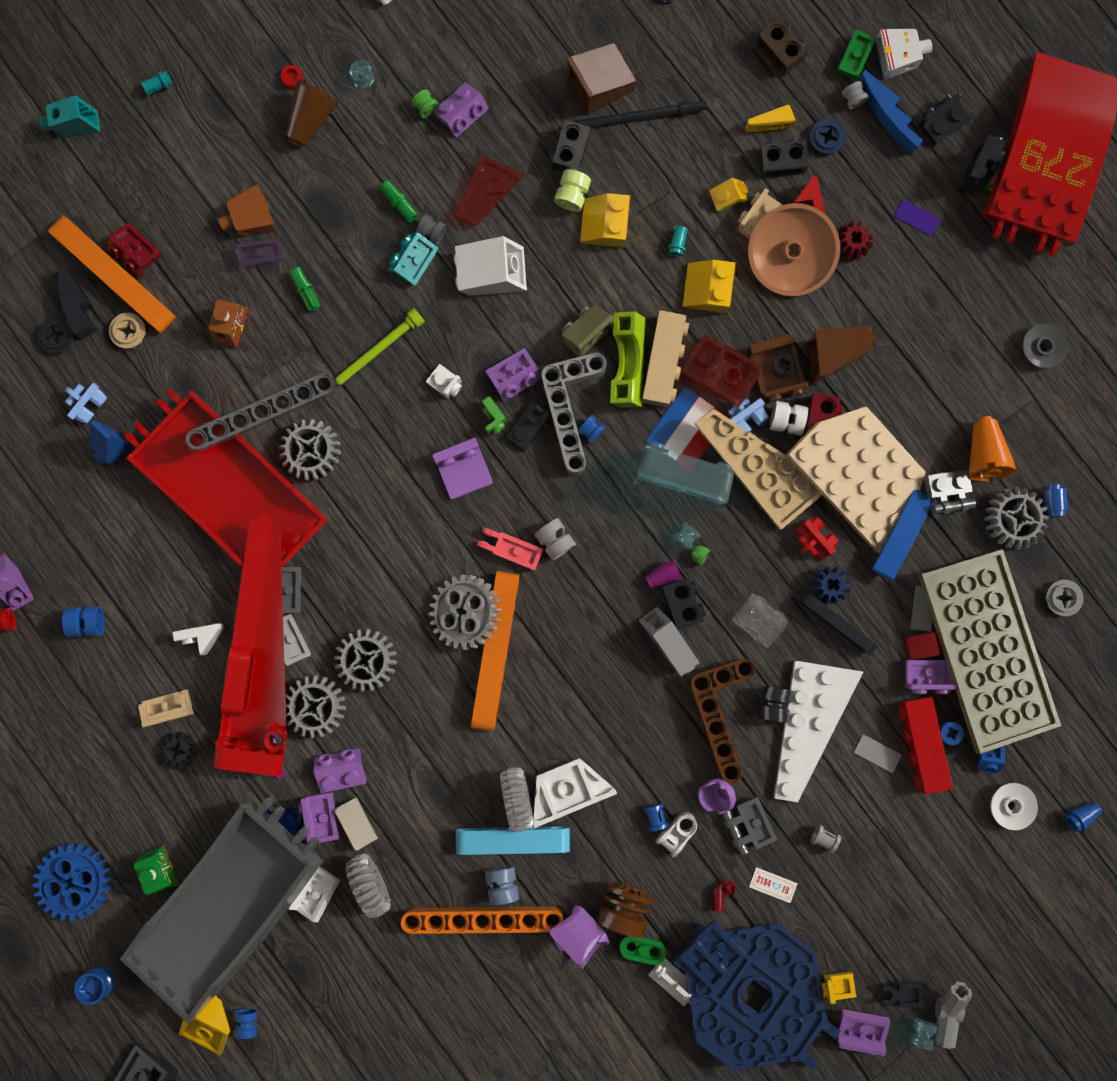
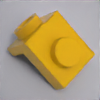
[709,178,748,212]
[821,971,856,1004]

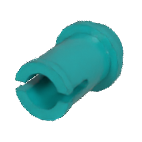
[141,71,173,96]
[668,226,688,257]

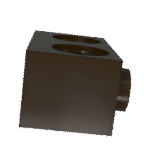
[755,18,808,77]

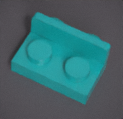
[388,232,439,286]

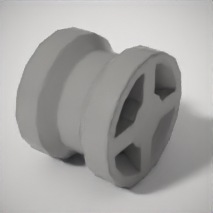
[841,81,869,109]

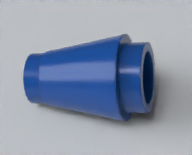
[1065,801,1102,833]

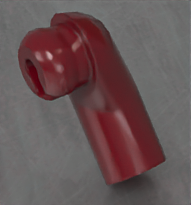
[712,879,737,912]

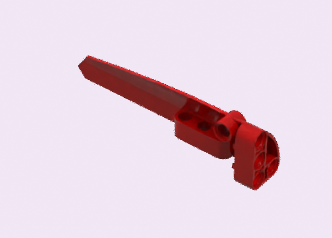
[213,514,287,776]

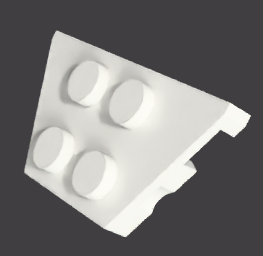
[533,758,617,828]

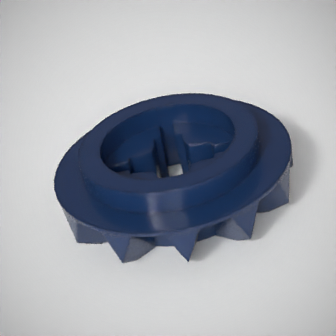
[810,119,846,155]

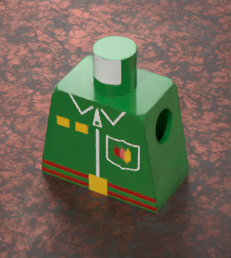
[134,844,180,895]

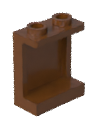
[747,333,809,403]

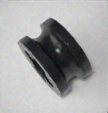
[772,355,794,377]

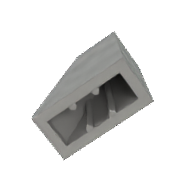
[639,607,700,676]

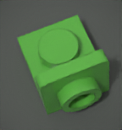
[482,396,507,434]

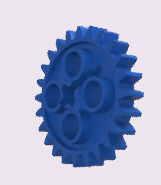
[32,843,112,922]

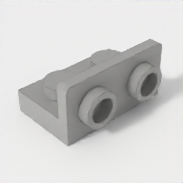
[283,614,311,669]

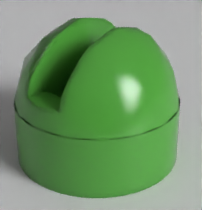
[691,546,711,566]

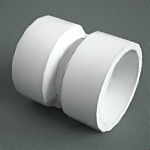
[769,401,808,436]

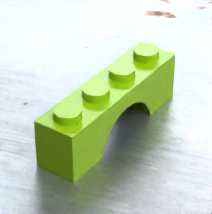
[610,311,645,408]

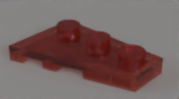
[455,156,524,227]

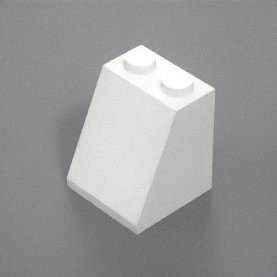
[454,236,527,295]

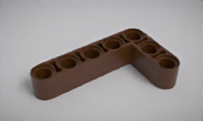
[689,659,756,784]

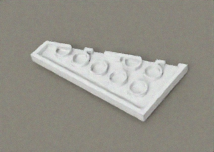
[773,661,863,802]

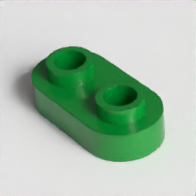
[619,935,666,965]

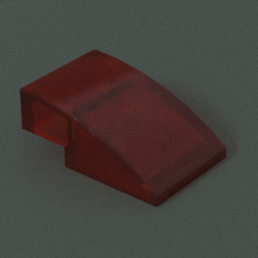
[680,334,764,407]

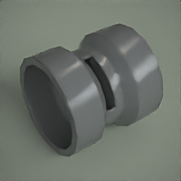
[417,214,447,245]

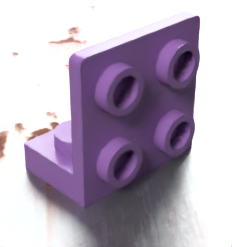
[432,438,493,500]

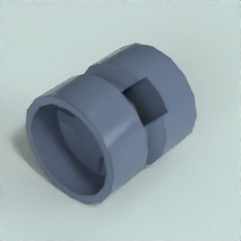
[484,865,519,905]

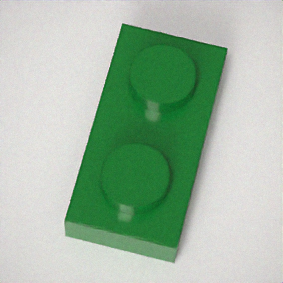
[837,29,876,81]

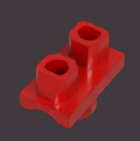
[795,517,839,561]

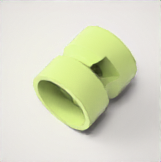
[554,169,591,212]

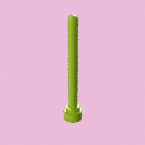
[335,308,425,385]

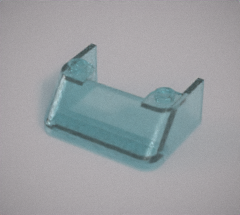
[633,442,734,511]

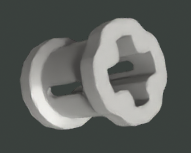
[810,825,841,854]

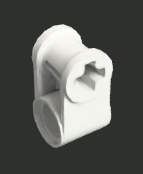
[655,812,697,858]

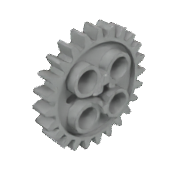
[429,575,502,650]

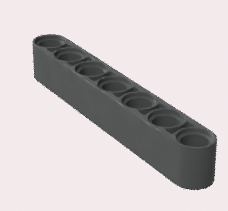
[185,373,335,453]

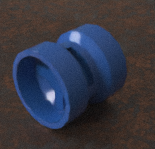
[233,1009,257,1039]

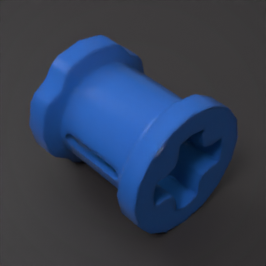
[643,803,669,832]

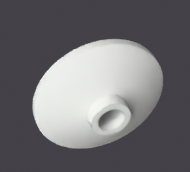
[991,783,1038,830]

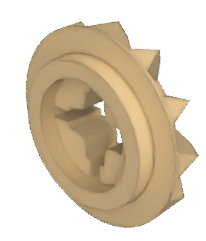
[109,313,146,349]

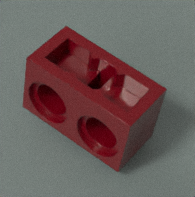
[802,392,843,437]

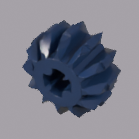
[811,566,851,605]

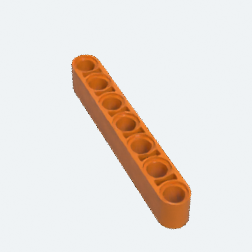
[47,215,177,334]
[471,571,520,732]
[401,906,563,934]

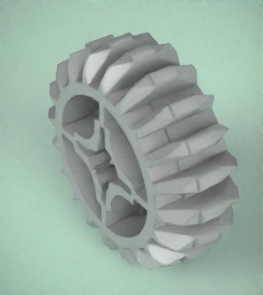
[279,419,341,481]
[984,487,1049,549]
[334,629,397,691]
[285,675,346,738]
[500,768,534,832]
[345,853,391,918]

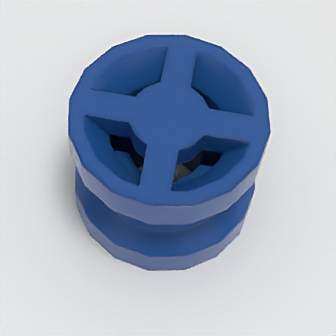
[578,415,606,444]
[939,721,964,745]

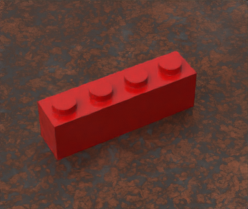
[898,696,953,795]

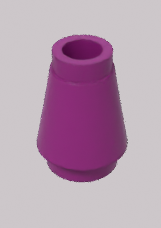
[645,560,681,588]

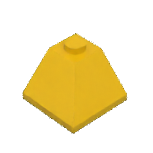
[179,996,230,1056]

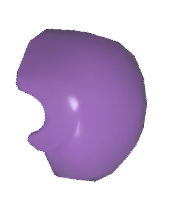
[698,778,736,814]

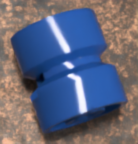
[62,606,105,637]
[74,966,116,1005]

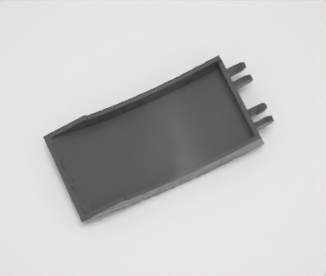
[120,797,323,1024]

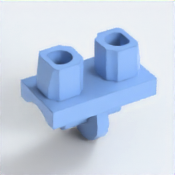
[65,383,107,424]
[728,398,769,432]

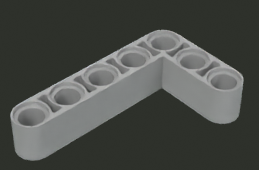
[542,353,606,475]

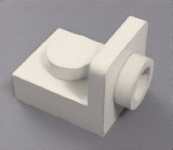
[426,364,462,399]

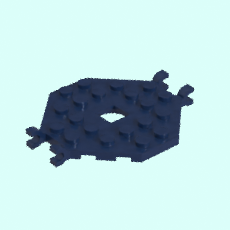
[671,922,841,1072]

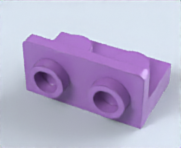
[486,348,541,401]

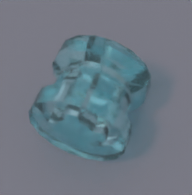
[350,60,374,89]
[672,522,701,550]

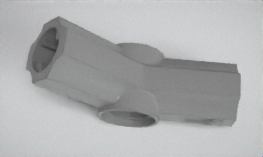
[933,982,972,1049]

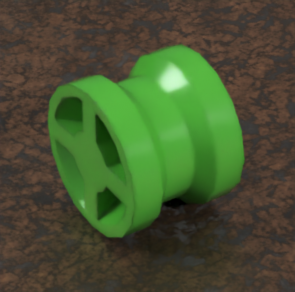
[411,89,439,119]

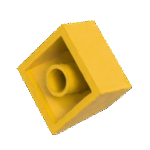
[580,193,630,248]
[682,260,735,314]

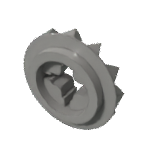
[1045,580,1083,616]

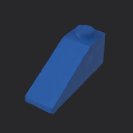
[90,420,133,466]

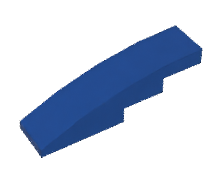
[859,70,923,155]
[872,490,934,581]

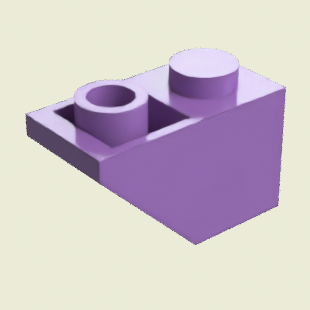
[0,554,33,611]

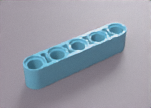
[456,826,570,855]

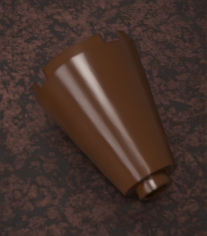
[285,79,339,147]

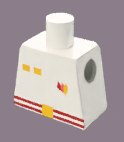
[875,29,932,80]

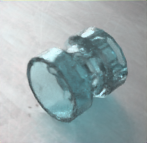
[909,1018,938,1050]

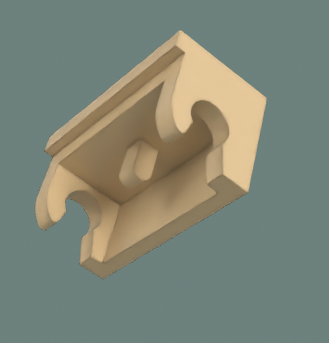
[138,689,194,727]

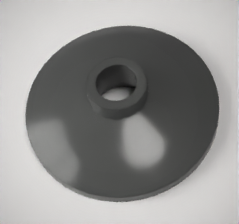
[1022,323,1069,369]

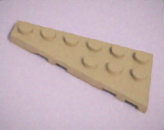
[694,409,822,530]

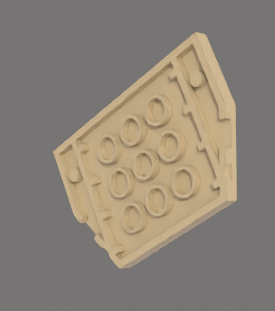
[786,406,926,553]

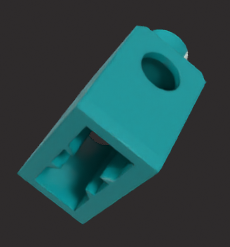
[39,95,100,138]

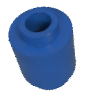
[1042,484,1068,517]

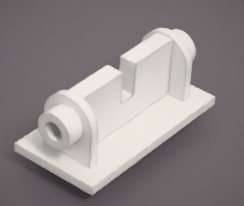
[648,958,692,1006]

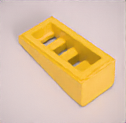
[745,105,795,133]

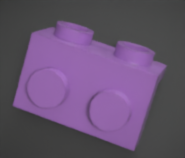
[433,82,488,137]
[905,660,957,694]
[314,748,366,793]
[298,792,340,843]
[837,1009,890,1056]

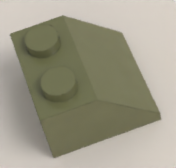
[561,304,614,357]

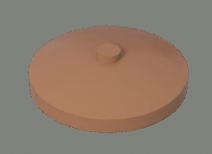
[748,203,840,296]

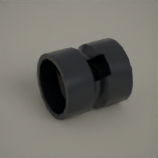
[758,686,793,723]

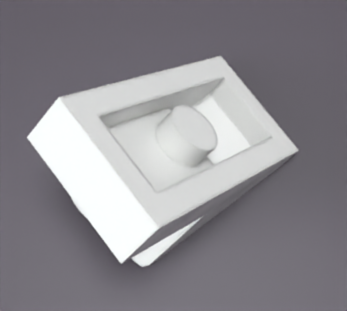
[173,624,225,655]

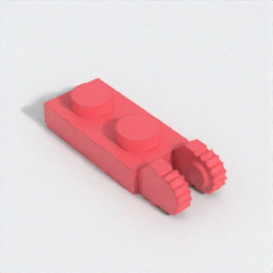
[477,527,544,571]

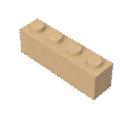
[642,311,689,408]

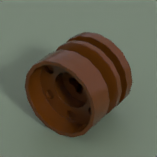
[596,881,655,938]

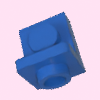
[976,746,1005,774]

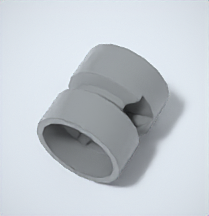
[534,518,576,561]

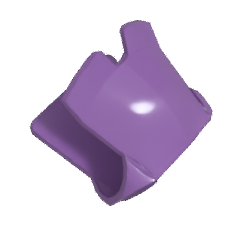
[550,905,609,969]

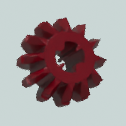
[837,221,874,260]

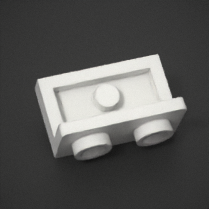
[289,867,340,922]

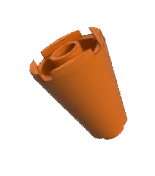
[968,416,1016,482]

